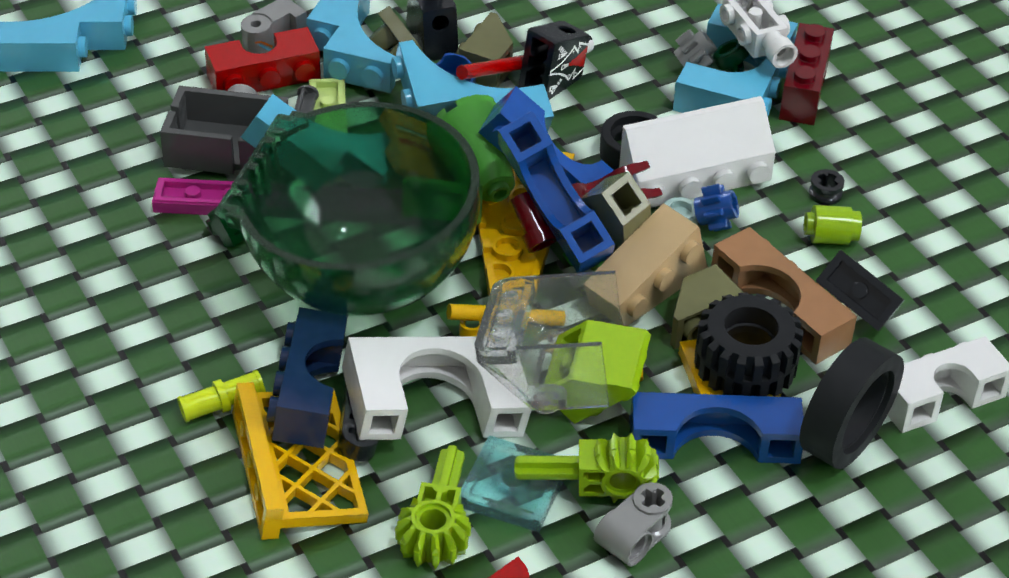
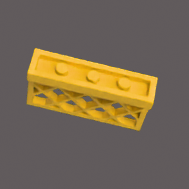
[232,382,369,540]

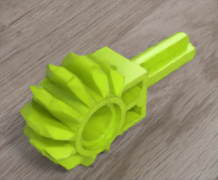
[514,433,659,503]
[395,445,471,570]

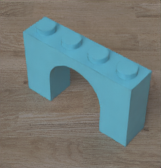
[673,4,798,116]

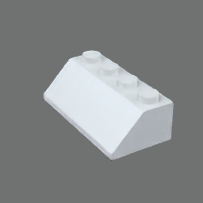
[619,96,776,208]

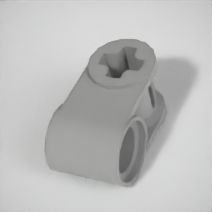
[593,482,673,567]

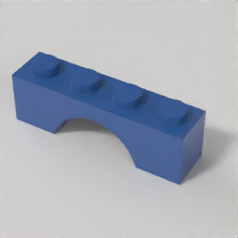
[478,86,614,184]
[498,111,615,275]
[630,392,804,464]

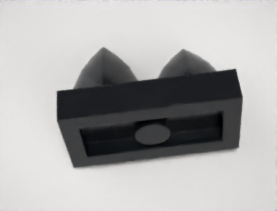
[815,249,905,331]

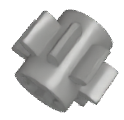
[674,29,717,67]

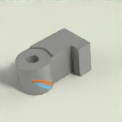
[241,0,307,54]

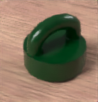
[713,39,749,72]

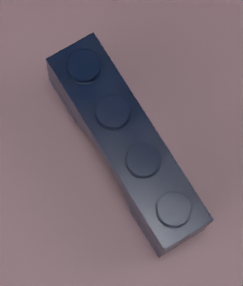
[267,307,348,449]

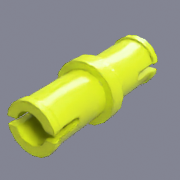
[177,370,266,423]

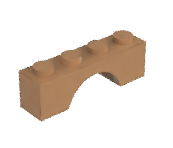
[711,227,857,364]

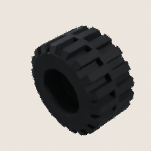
[694,292,803,397]

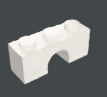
[888,336,1009,433]

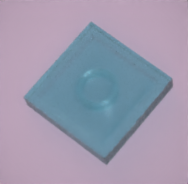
[461,436,564,532]

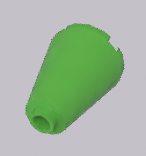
[430,94,515,202]

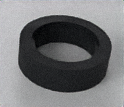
[799,337,904,469]

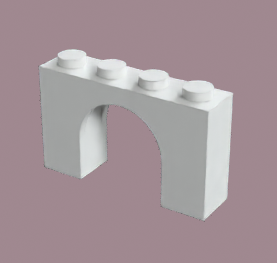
[342,336,532,440]

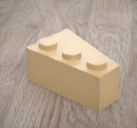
[583,203,708,326]

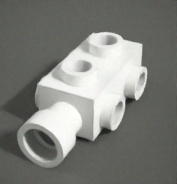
[719,0,798,68]

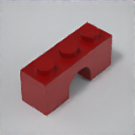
[205,27,321,92]

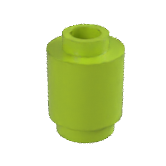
[803,205,862,245]

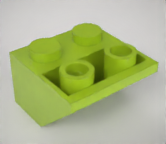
[541,320,651,424]

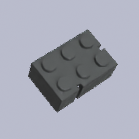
[160,85,288,179]

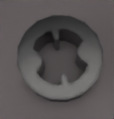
[809,169,845,205]

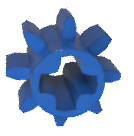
[694,183,739,232]

